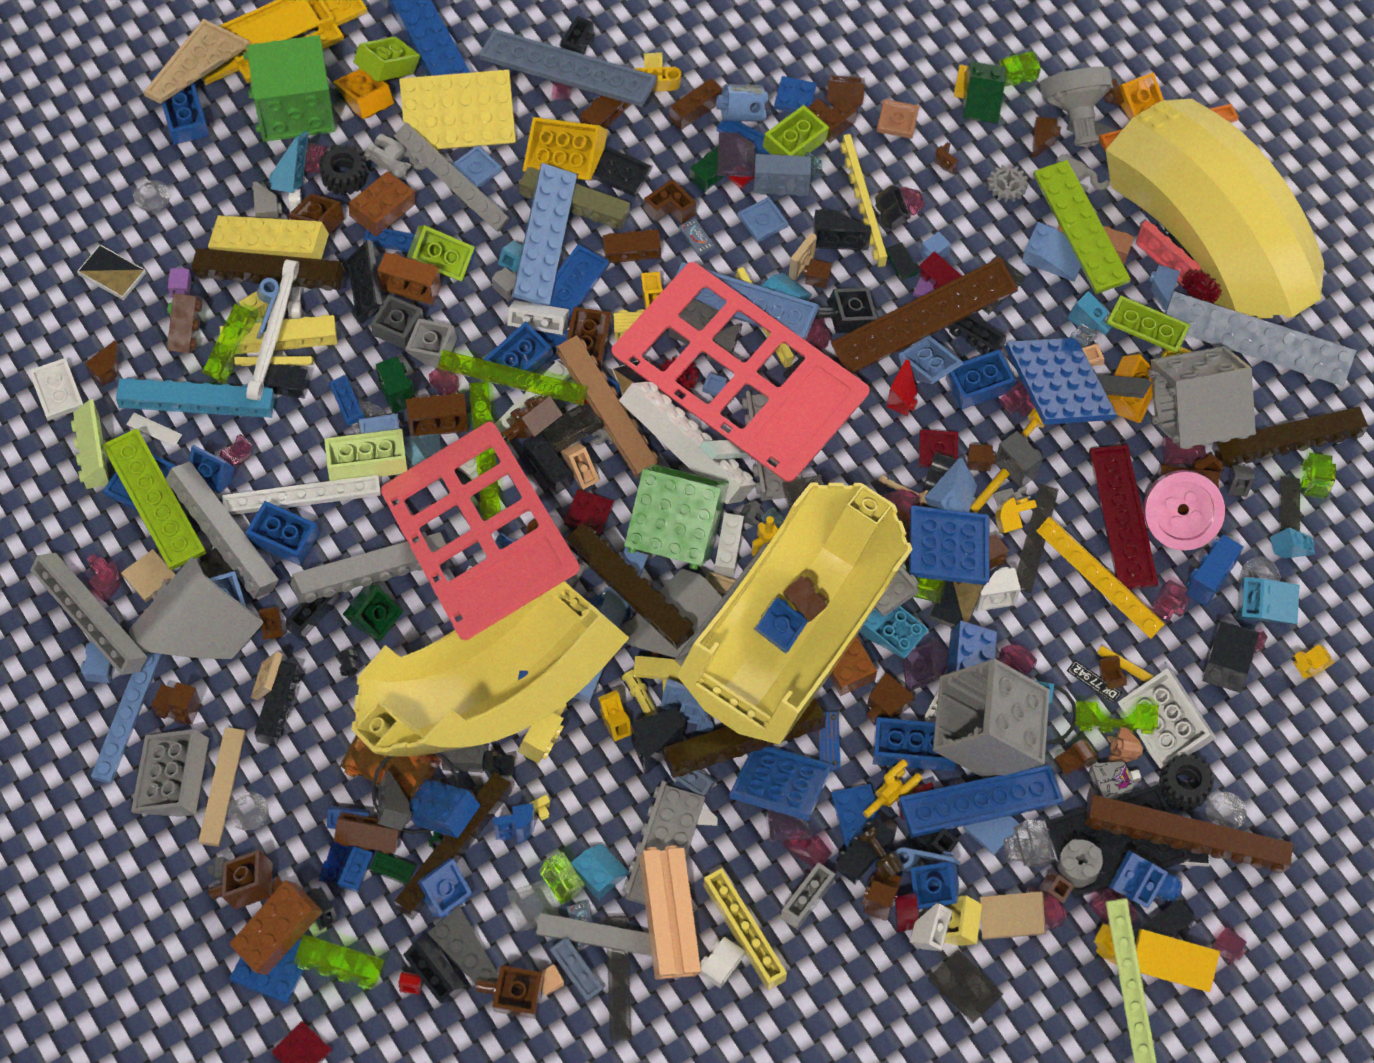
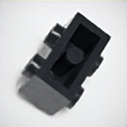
[560,16,595,55]

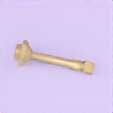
[877,475,929,507]

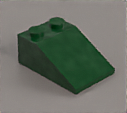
[963,61,1005,124]

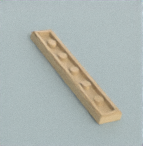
[198,727,246,847]

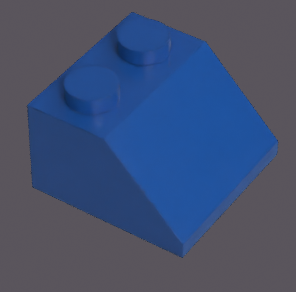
[189,445,234,493]
[910,861,959,910]

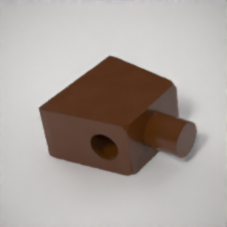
[866,673,915,723]

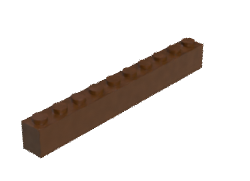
[1084,795,1293,873]

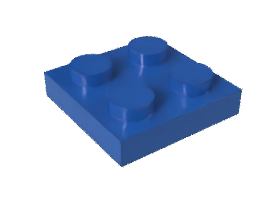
[774,76,817,113]

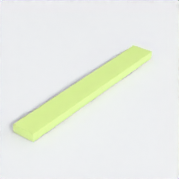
[1106,899,1156,1063]

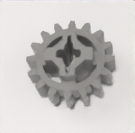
[988,164,1028,202]

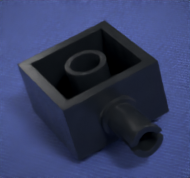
[815,288,877,333]

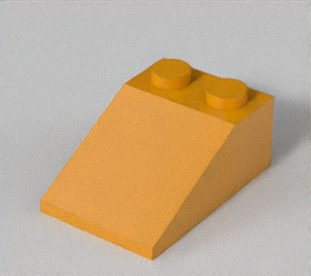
[333,69,394,119]
[1119,72,1164,120]

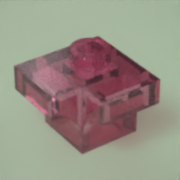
[999,381,1035,418]
[1151,579,1190,621]

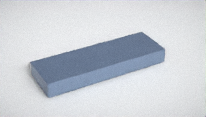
[549,937,604,1001]

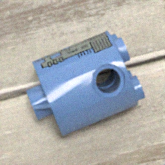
[716,84,768,122]

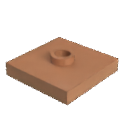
[877,99,919,139]

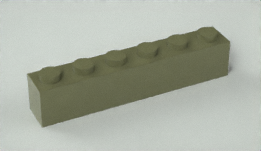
[519,167,630,230]

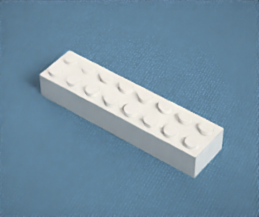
[619,382,756,504]

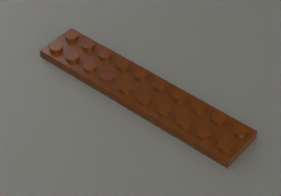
[830,257,1018,374]

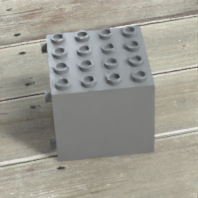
[1148,346,1256,449]
[933,659,1050,779]

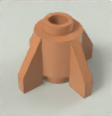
[1107,727,1143,763]

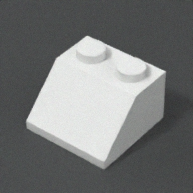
[976,567,1021,611]

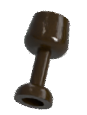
[858,826,904,879]

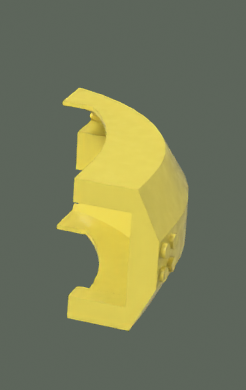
[1106,99,1324,318]
[677,483,912,745]
[351,581,629,757]

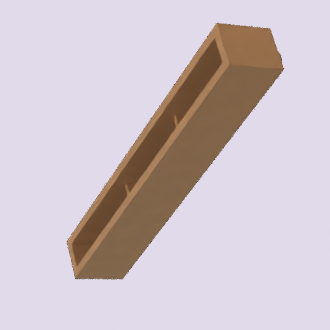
[556,335,658,479]

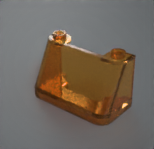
[340,735,441,802]

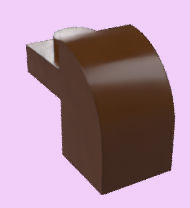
[1054,739,1098,776]

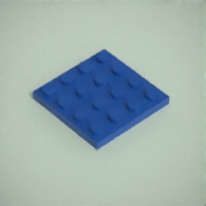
[909,505,989,585]
[729,746,833,821]

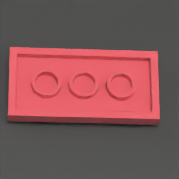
[1136,220,1201,286]

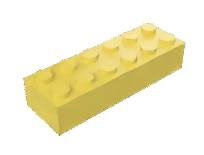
[208,216,329,259]

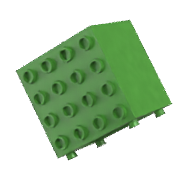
[243,35,335,142]
[624,464,729,569]

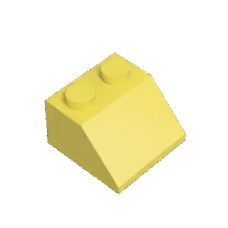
[944,896,982,946]

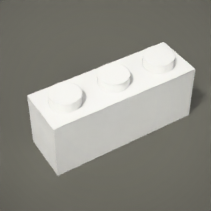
[507,300,569,335]
[714,513,744,579]

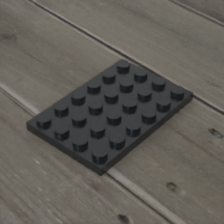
[1043,785,1190,899]

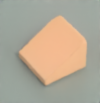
[1082,343,1104,366]
[542,964,564,996]

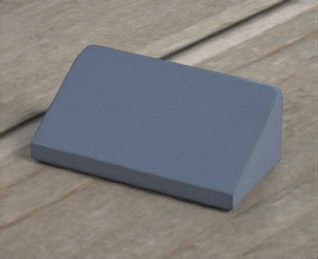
[670,770,717,797]

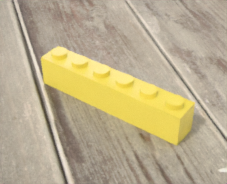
[220,315,337,356]
[703,868,787,991]

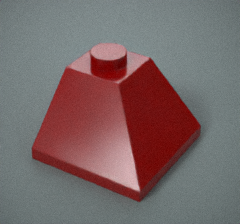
[887,359,918,416]

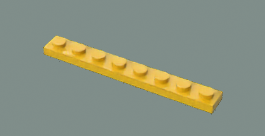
[1036,516,1165,639]

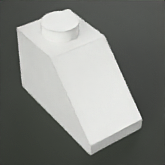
[910,903,952,951]

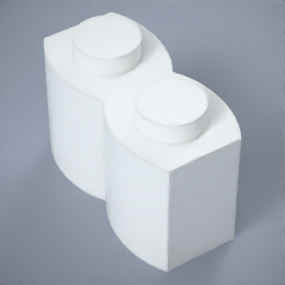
[700,937,745,988]

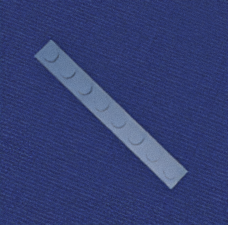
[91,651,163,784]

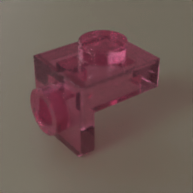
[900,187,925,216]
[219,434,253,467]

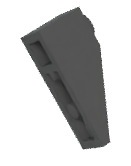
[378,770,412,831]

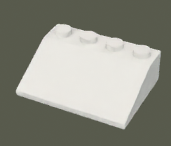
[1117,668,1216,769]

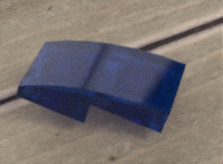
[318,841,353,887]

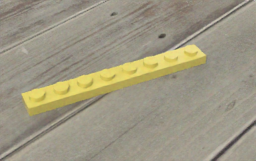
[840,134,887,267]

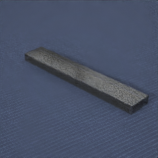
[1016,485,1059,593]
[606,915,632,1041]

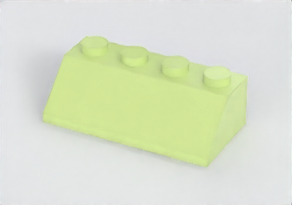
[71,399,109,489]
[325,429,407,481]

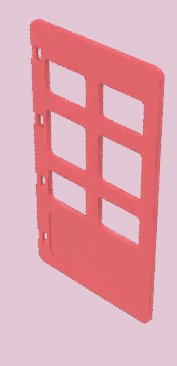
[611,262,869,482]
[381,422,580,640]

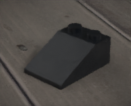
[813,209,871,250]
[1202,620,1260,693]

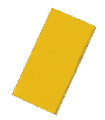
[1135,929,1220,992]

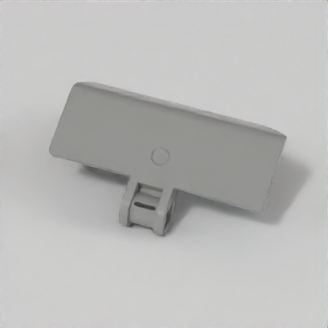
[129,557,263,659]
[621,569,722,658]

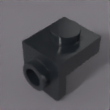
[483,750,515,776]

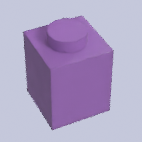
[168,268,192,298]

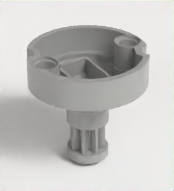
[1040,66,1113,148]

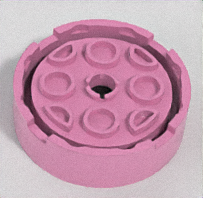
[1143,470,1225,550]

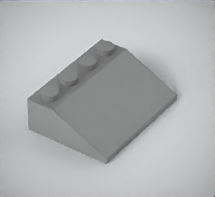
[131,729,209,817]

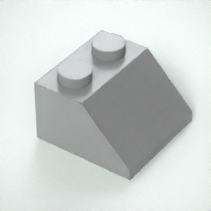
[405,319,457,369]

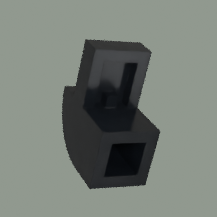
[908,828,959,855]

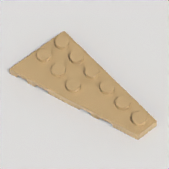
[144,19,250,104]

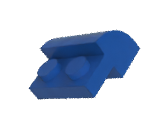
[493,803,535,844]
[1109,851,1168,909]

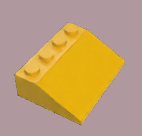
[523,117,608,181]

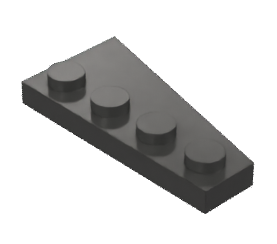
[428,905,498,994]

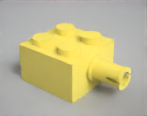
[517,703,567,764]

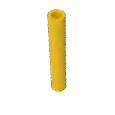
[969,469,1010,513]
[1097,645,1154,683]

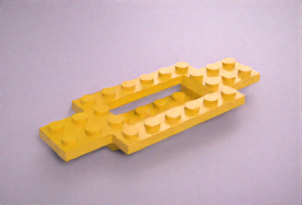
[202,0,368,85]

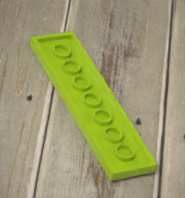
[1033,160,1131,294]
[102,428,206,571]

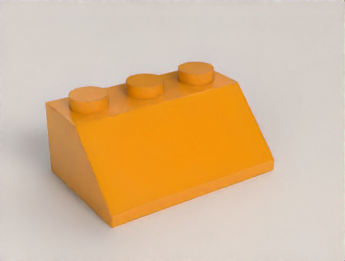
[1107,354,1153,423]

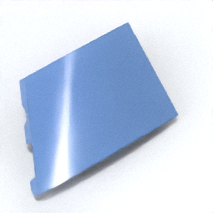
[660,679,715,733]

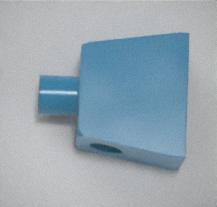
[1067,291,1112,335]

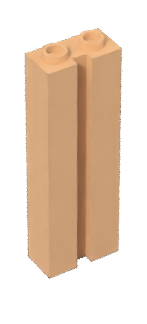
[639,846,701,980]

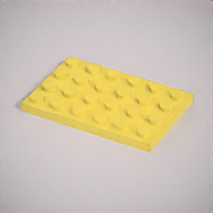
[399,70,516,150]

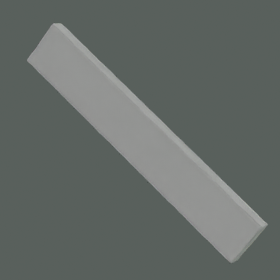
[536,913,652,956]

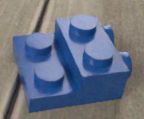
[754,597,808,654]
[418,858,473,918]

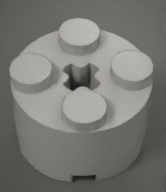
[1058,840,1103,888]

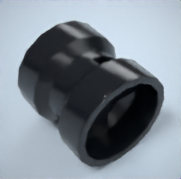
[337,649,360,676]

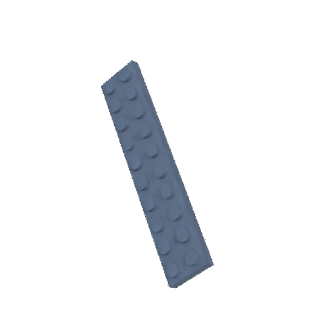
[479,29,657,107]
[1166,291,1357,386]

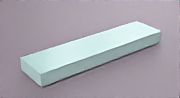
[699,440,749,459]

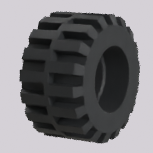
[319,145,367,195]
[1159,754,1214,811]

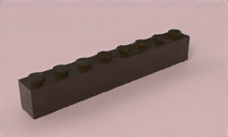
[191,248,344,291]
[1212,406,1368,468]
[565,523,694,650]
[663,698,825,778]
[394,772,512,920]

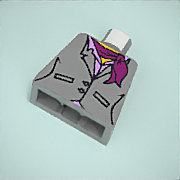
[1089,762,1141,799]

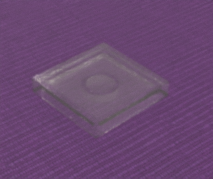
[507,879,560,932]

